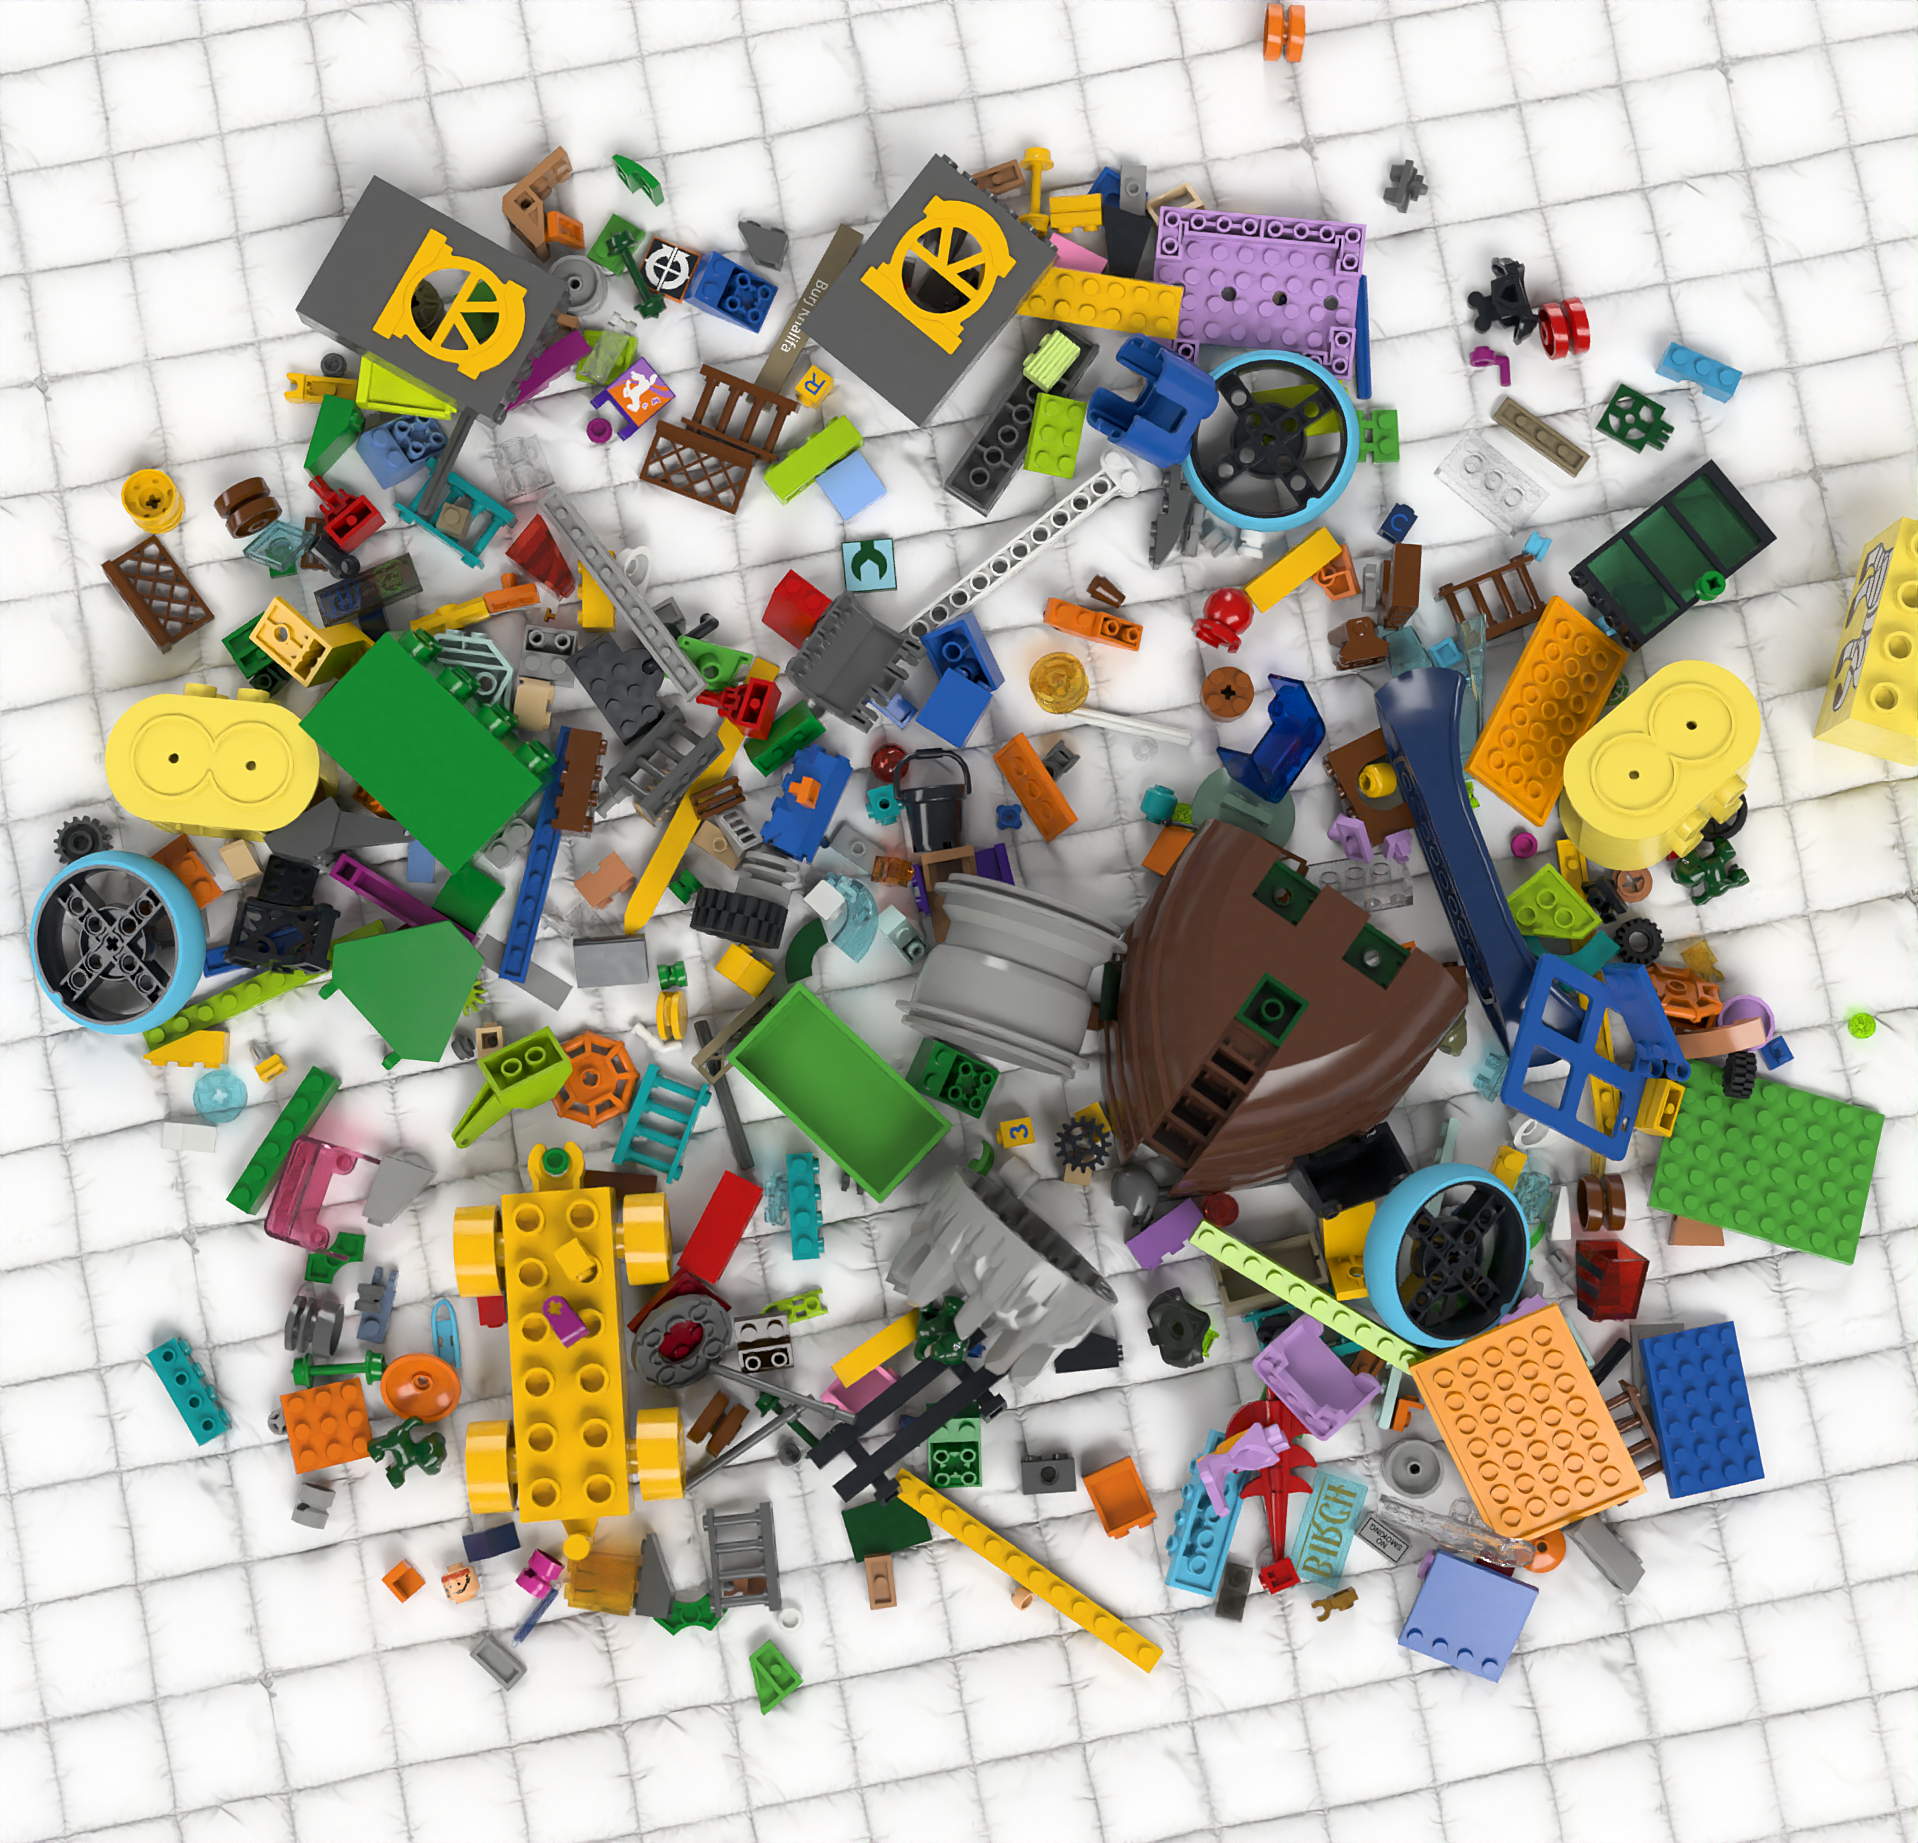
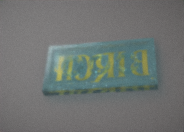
[1290,1470,1369,1589]

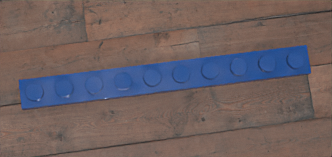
[498,725,571,984]

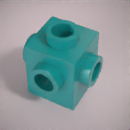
[865,784,904,826]

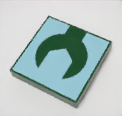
[841,538,897,594]

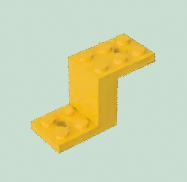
[249,596,375,688]
[1318,1200,1376,1301]

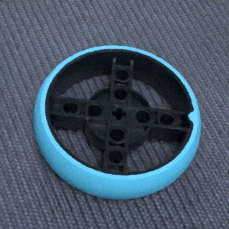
[1181,350,1360,532]
[30,850,206,1035]
[1363,1163,1530,1348]

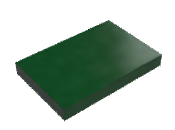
[841,1497,933,1564]

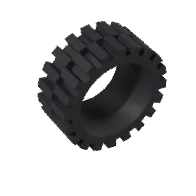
[689,887,789,949]

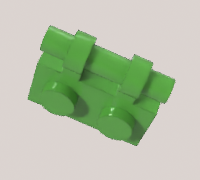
[1355,410,1400,463]

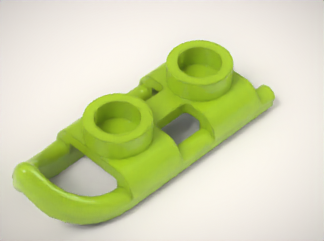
[760,1288,829,1324]

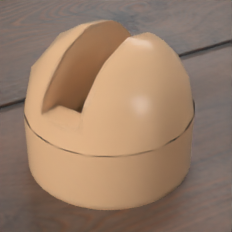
[1011,1587,1035,1611]

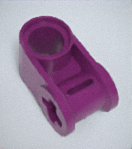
[542,1295,590,1348]

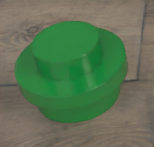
[542,1147,570,1175]

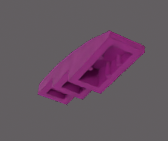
[505,329,592,413]

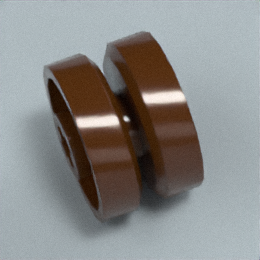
[213,477,283,539]
[1577,1173,1626,1232]
[686,1389,750,1458]

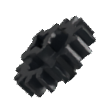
[1054,1116,1112,1174]

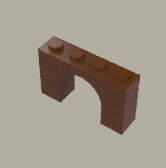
[1377,543,1422,631]
[1322,727,1416,848]

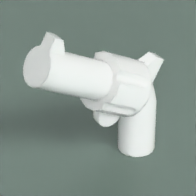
[630,1022,682,1058]

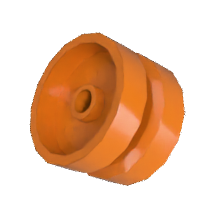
[1263,4,1306,62]

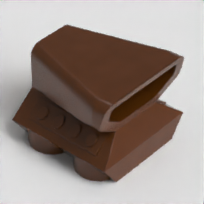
[1327,616,1390,671]

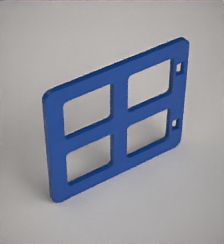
[1500,954,1647,1161]

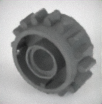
[53,815,114,866]

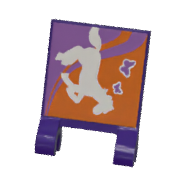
[590,356,676,442]

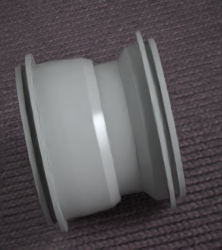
[895,873,1128,1079]

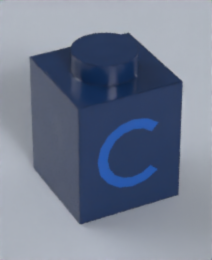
[1377,503,1418,545]

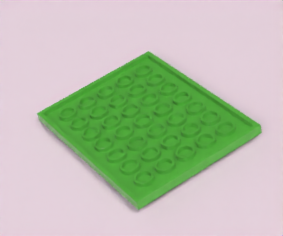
[1646,1059,1885,1266]

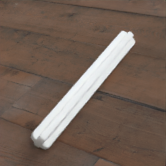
[1065,705,1192,746]

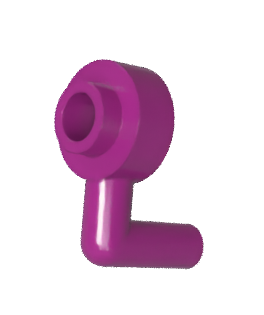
[1469,346,1511,387]

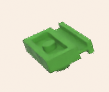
[587,213,646,277]

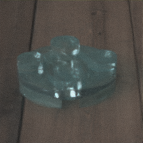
[193,1070,248,1123]
[1513,1171,1553,1225]
[764,1173,789,1226]

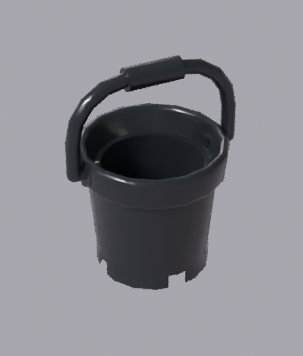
[893,748,972,853]

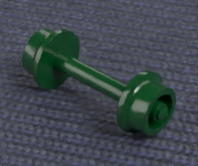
[606,231,667,320]
[754,1391,831,1460]

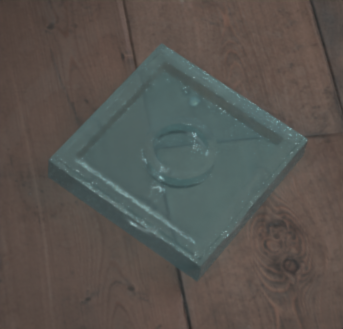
[242,519,316,573]

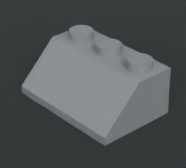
[1563,1512,1645,1596]

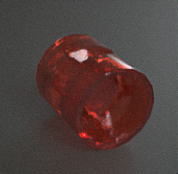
[1202,1193,1239,1228]

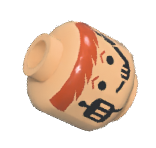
[441,1562,480,1604]

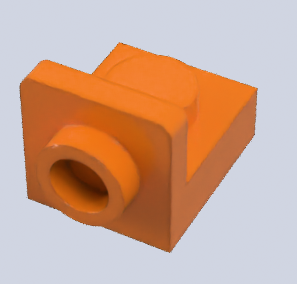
[1389,1394,1425,1432]

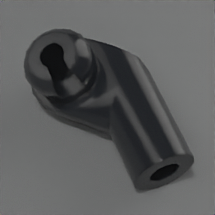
[1256,1314,1291,1344]

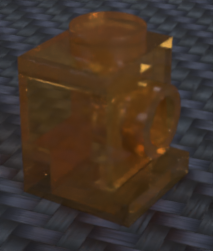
[871,856,914,888]

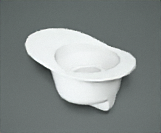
[615,545,653,597]
[1507,1112,1562,1149]

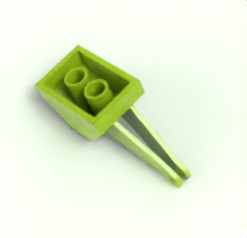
[451,1026,573,1149]

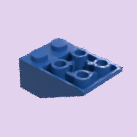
[683,251,779,334]

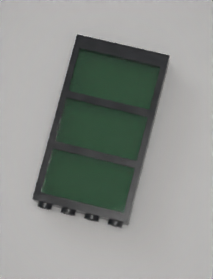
[1568,459,1777,653]

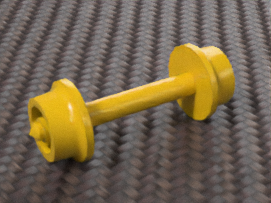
[1017,147,1054,237]

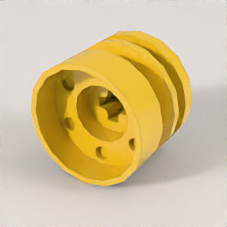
[121,469,185,534]

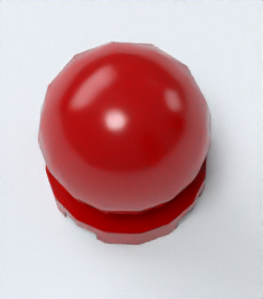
[1191,587,1254,653]

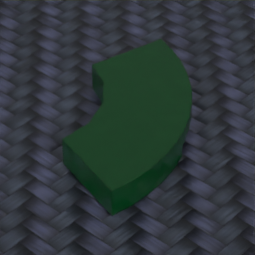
[785,917,829,984]

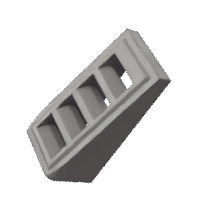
[713,805,763,858]

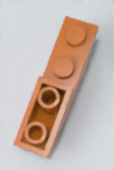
[1043,597,1144,651]

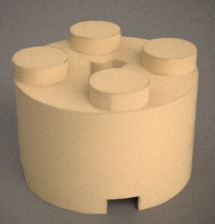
[513,676,555,733]

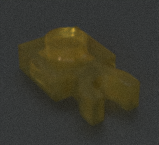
[1680,939,1725,982]

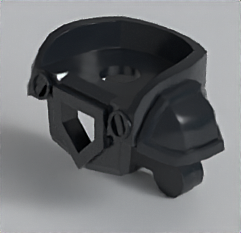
[1467,257,1541,346]

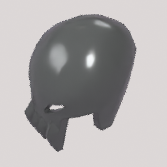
[1111,1164,1159,1232]

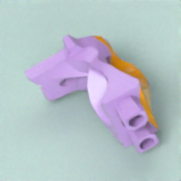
[1196,1423,1290,1518]

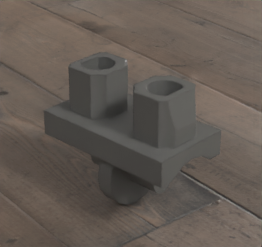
[1383,159,1428,213]

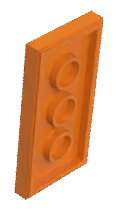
[992,732,1078,843]

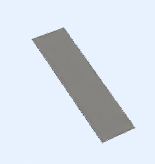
[477,934,573,1011]

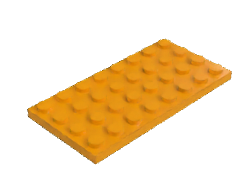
[1463,595,1630,827]

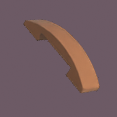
[1673,1016,1767,1059]

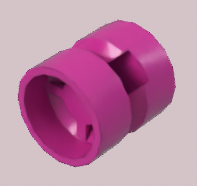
[515,1548,565,1599]

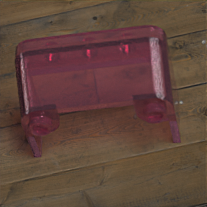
[264,1136,381,1261]

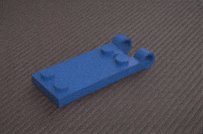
[1601,962,1691,1081]

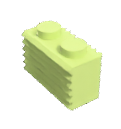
[1023,330,1080,393]

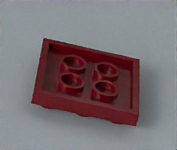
[626,1267,732,1362]

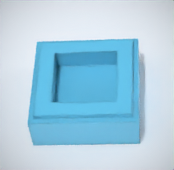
[1427,636,1464,668]

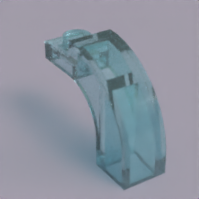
[823,871,879,963]

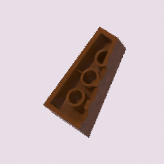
[551,728,608,838]

